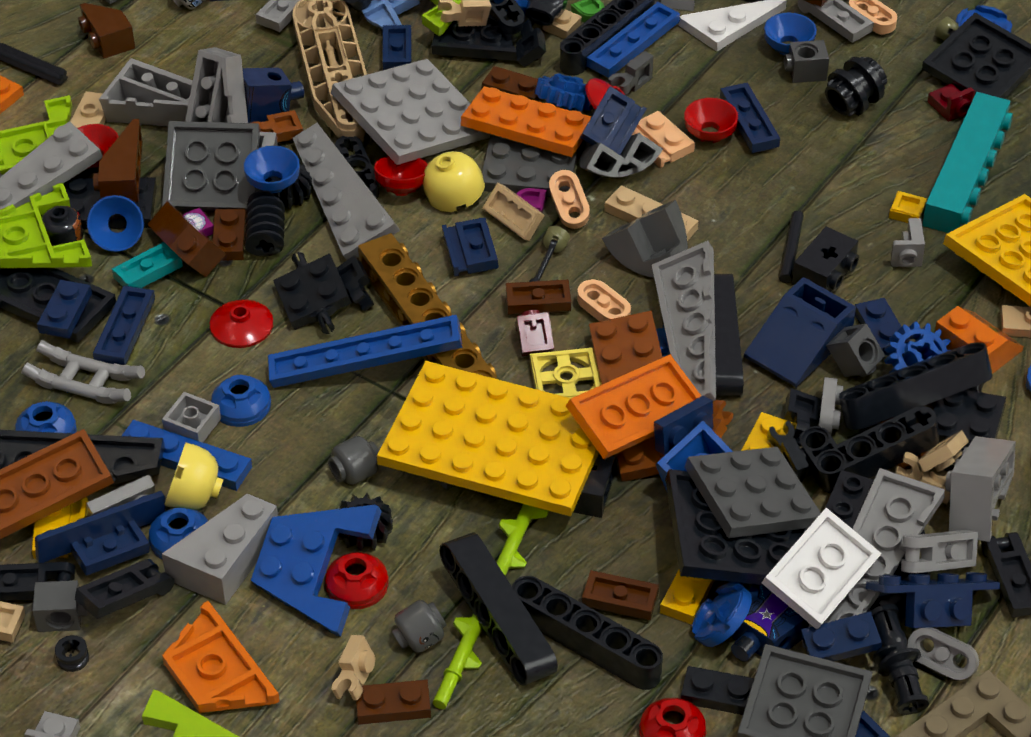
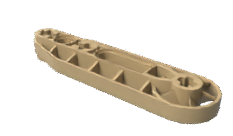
[292,0,367,142]

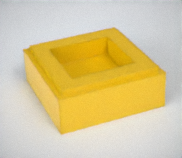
[889,191,927,223]

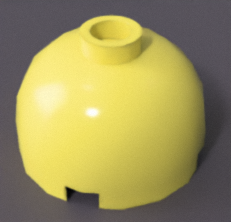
[423,151,485,212]
[165,442,223,511]

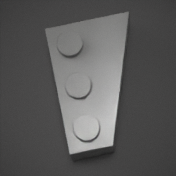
[185,47,248,123]
[99,58,193,126]
[945,436,1016,542]
[162,494,278,605]

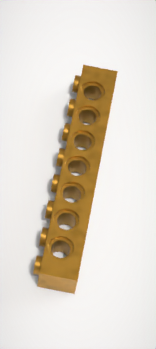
[358,233,498,379]

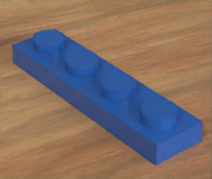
[587,2,680,78]
[122,420,252,491]

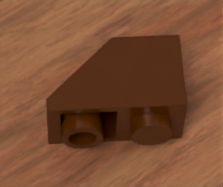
[78,3,135,59]

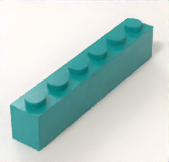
[922,92,1013,233]

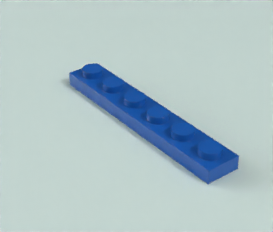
[268,314,462,388]

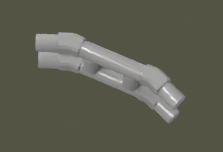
[21,340,145,404]

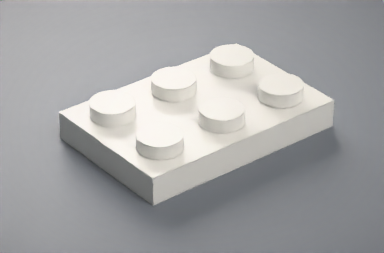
[761,508,882,629]

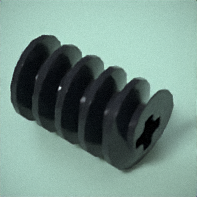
[245,190,285,256]

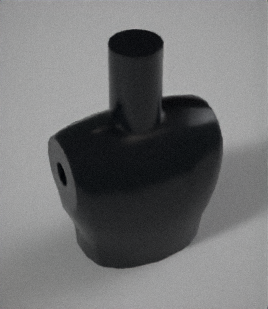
[526,0,567,26]

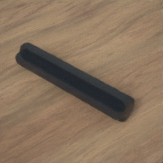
[0,43,68,85]

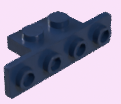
[35,491,165,576]
[866,572,1000,628]

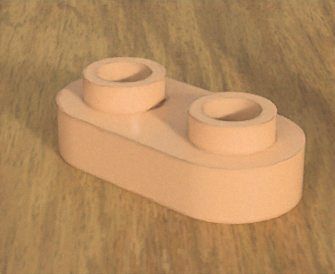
[848,0,897,35]
[549,170,590,229]
[577,279,631,321]

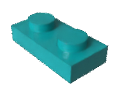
[112,242,183,288]

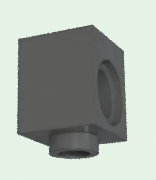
[784,40,829,83]
[826,324,885,377]
[32,580,88,632]

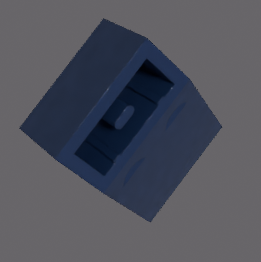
[744,277,856,387]

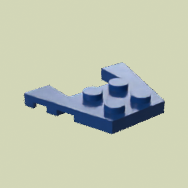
[251,505,381,637]

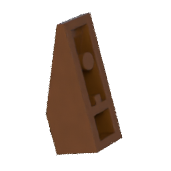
[93,119,143,202]
[148,201,226,277]

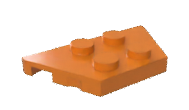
[162,601,280,713]

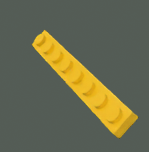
[660,412,793,625]

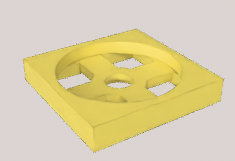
[530,347,602,398]

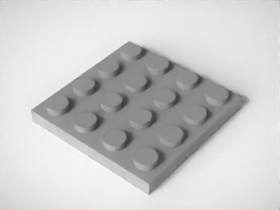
[331,59,490,165]

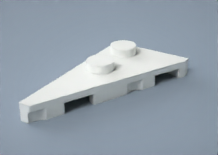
[678,0,787,52]

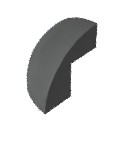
[580,133,663,178]
[602,200,688,278]

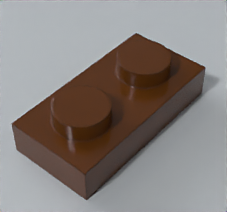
[482,66,540,102]
[213,209,247,261]
[506,279,571,315]
[582,570,659,620]
[356,679,431,725]

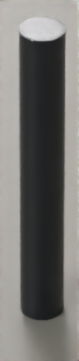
[779,211,804,283]

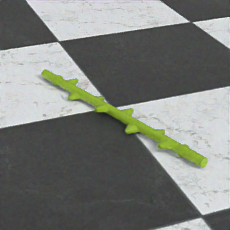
[432,504,549,709]

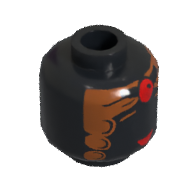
[42,206,84,246]

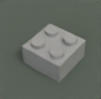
[162,392,221,442]

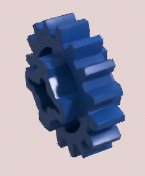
[534,74,594,111]
[884,322,951,373]

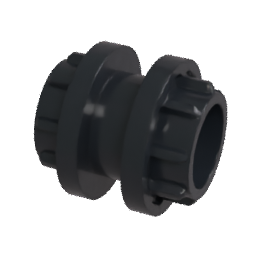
[825,56,887,116]

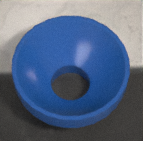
[764,12,817,55]
[244,146,300,193]
[87,195,144,252]
[211,375,271,427]
[15,401,77,434]
[149,508,208,560]

